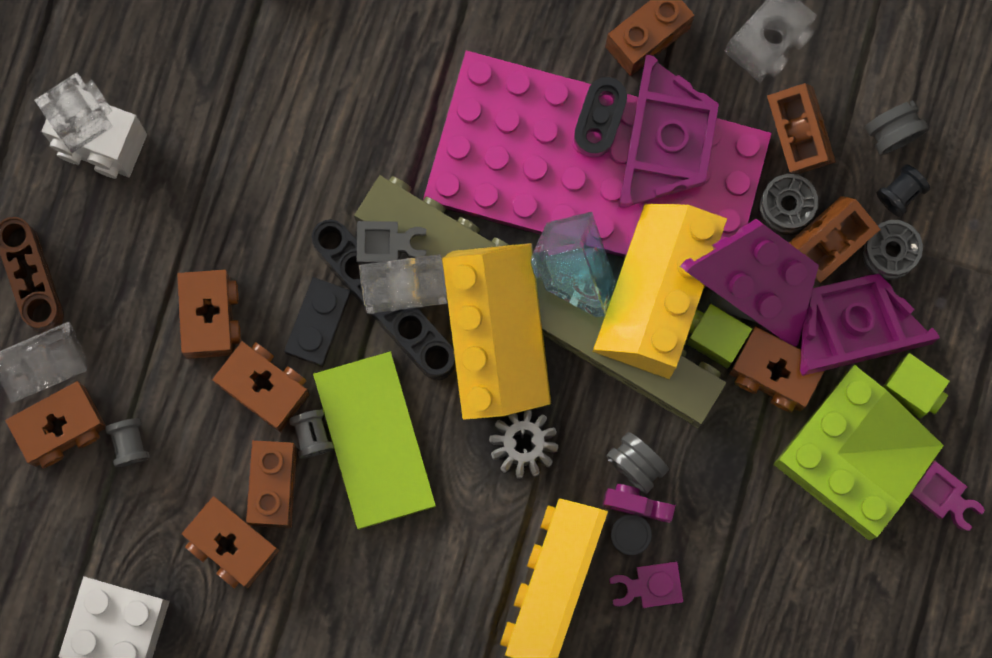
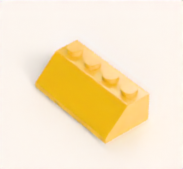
[592,204,727,379]
[442,243,551,420]
[500,498,608,658]

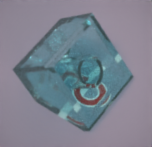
[531,211,616,317]

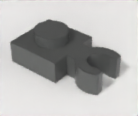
[357,221,427,264]

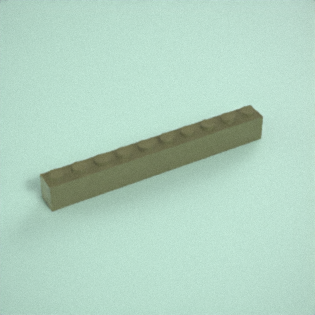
[354,175,726,429]

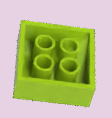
[773,365,944,540]

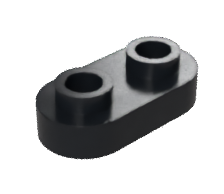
[574,77,627,157]

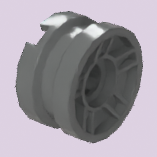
[865,100,930,155]
[759,174,818,234]
[862,220,923,280]
[606,432,669,494]

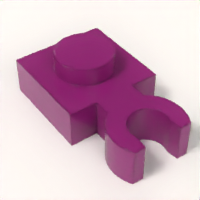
[910,461,985,531]
[602,484,676,523]
[609,562,683,609]

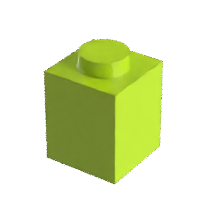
[686,304,752,369]
[883,353,950,419]

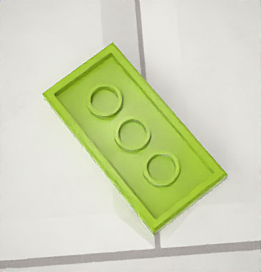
[313,351,436,530]

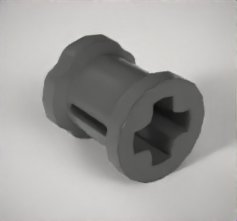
[288,409,334,459]
[105,418,150,467]

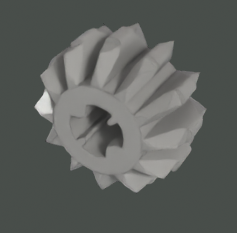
[489,409,558,478]

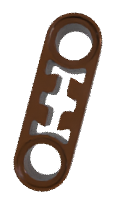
[0,217,64,334]

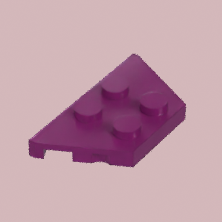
[619,54,719,207]
[680,219,819,347]
[800,273,940,376]

